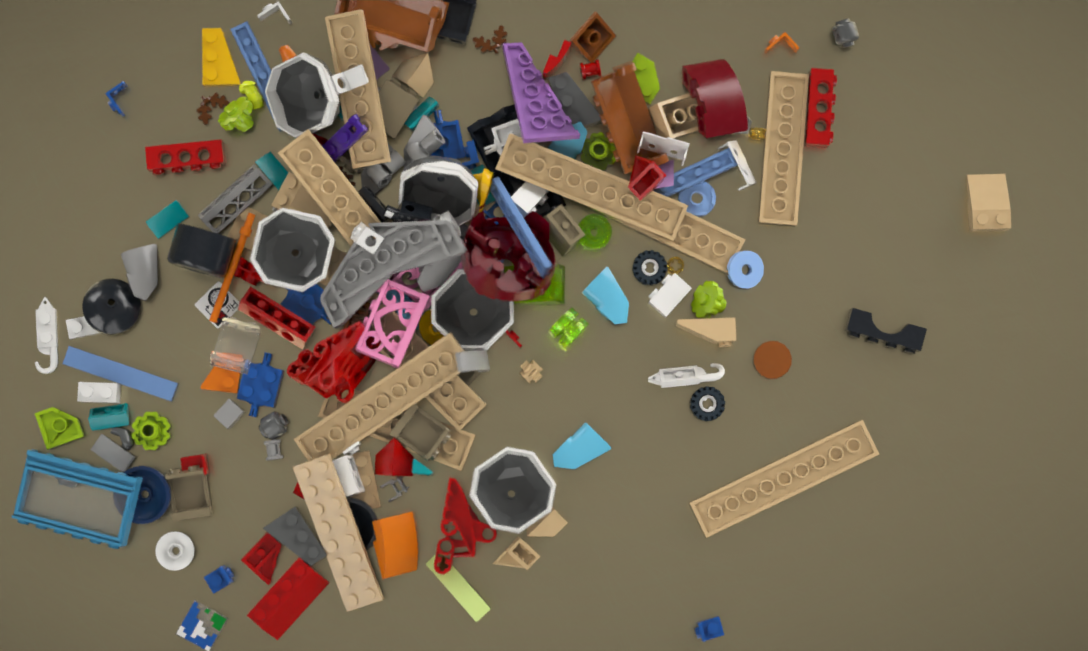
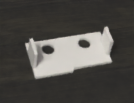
[637,131,690,166]
[718,140,757,191]

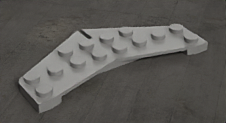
[320,220,467,329]

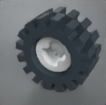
[632,250,667,286]
[690,386,725,421]

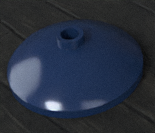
[113,466,171,524]

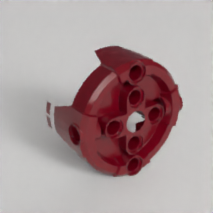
[461,204,560,301]

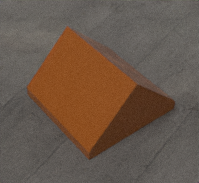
[570,12,617,63]

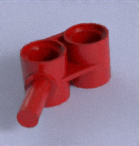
[229,254,264,286]

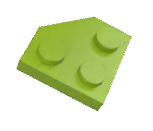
[632,53,660,105]
[34,407,85,450]

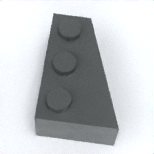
[548,72,602,129]
[263,507,327,566]

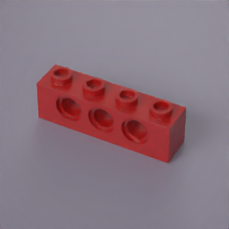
[804,68,837,148]
[145,139,226,175]
[238,286,316,350]

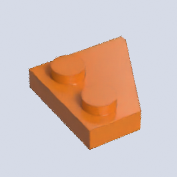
[200,353,243,394]

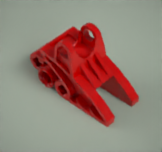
[287,321,381,403]
[434,477,497,574]

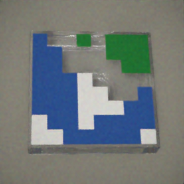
[175,600,229,651]

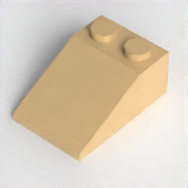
[648,93,698,139]
[271,172,332,229]
[967,174,1011,232]
[675,318,736,347]

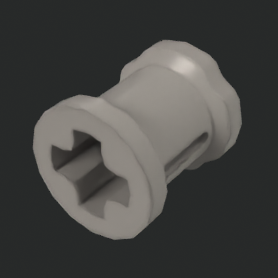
[264,439,283,461]

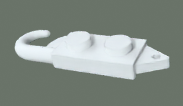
[35,297,58,374]
[648,363,725,388]

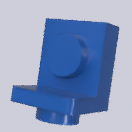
[462,140,480,170]
[204,565,234,594]
[694,616,724,642]

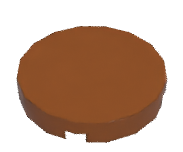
[753,341,792,379]

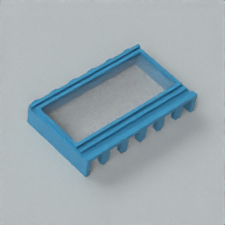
[12,449,143,549]

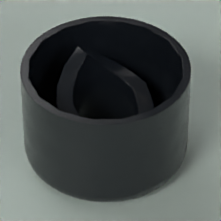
[167,223,236,278]

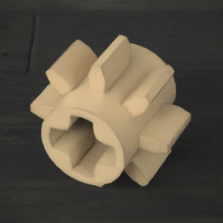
[520,360,543,383]

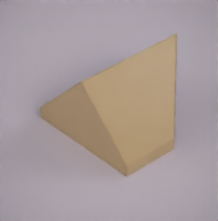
[392,53,434,98]
[527,507,567,537]
[493,536,540,570]

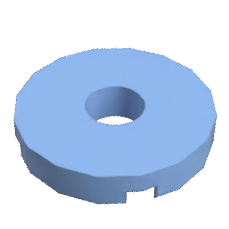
[678,181,716,217]
[727,250,764,289]

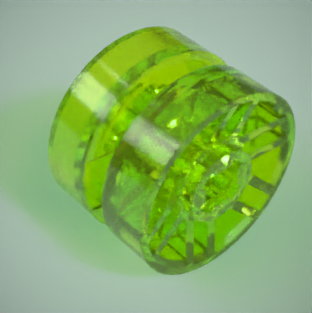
[578,214,612,251]
[548,307,589,349]

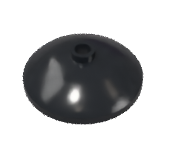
[82,279,141,335]
[347,498,378,551]

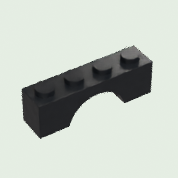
[844,308,927,354]

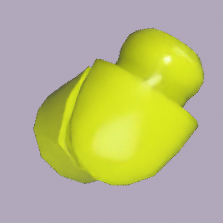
[239,80,264,110]

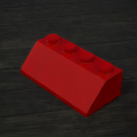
[247,557,330,640]

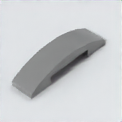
[455,350,490,372]

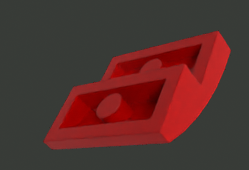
[543,40,572,80]

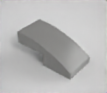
[91,434,135,473]

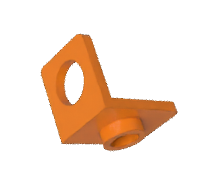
[764,32,799,54]

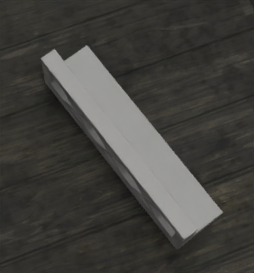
[198,164,272,233]

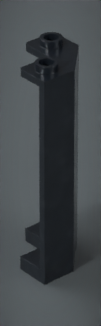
[467,104,566,224]

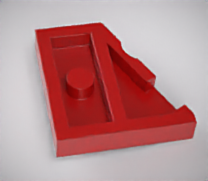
[241,532,282,585]

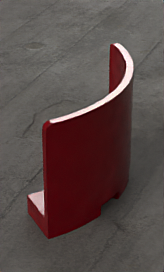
[682,59,748,138]

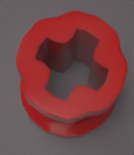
[580,59,601,80]

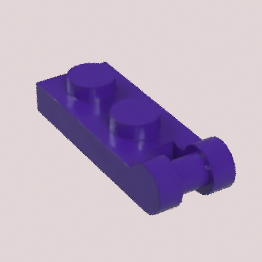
[322,114,368,163]

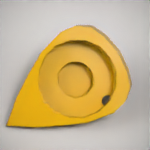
[473,168,494,212]

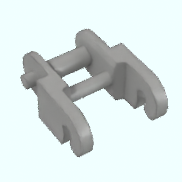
[380,476,409,503]

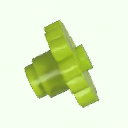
[218,97,254,132]
[580,132,615,171]
[691,281,726,319]
[132,412,171,450]

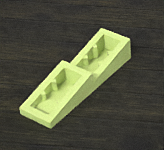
[426,554,491,622]

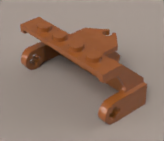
[334,0,449,52]
[591,61,669,174]

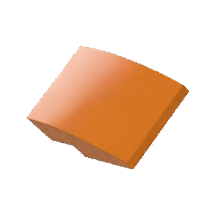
[372,512,418,579]

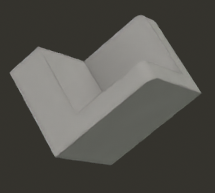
[214,399,245,429]

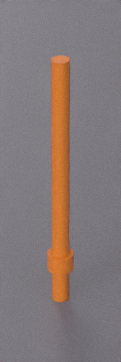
[209,213,256,323]

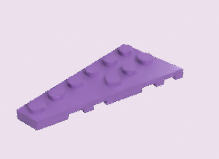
[502,42,580,143]

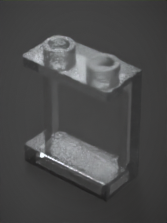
[210,317,261,375]

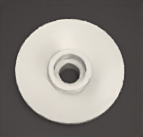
[155,532,195,570]

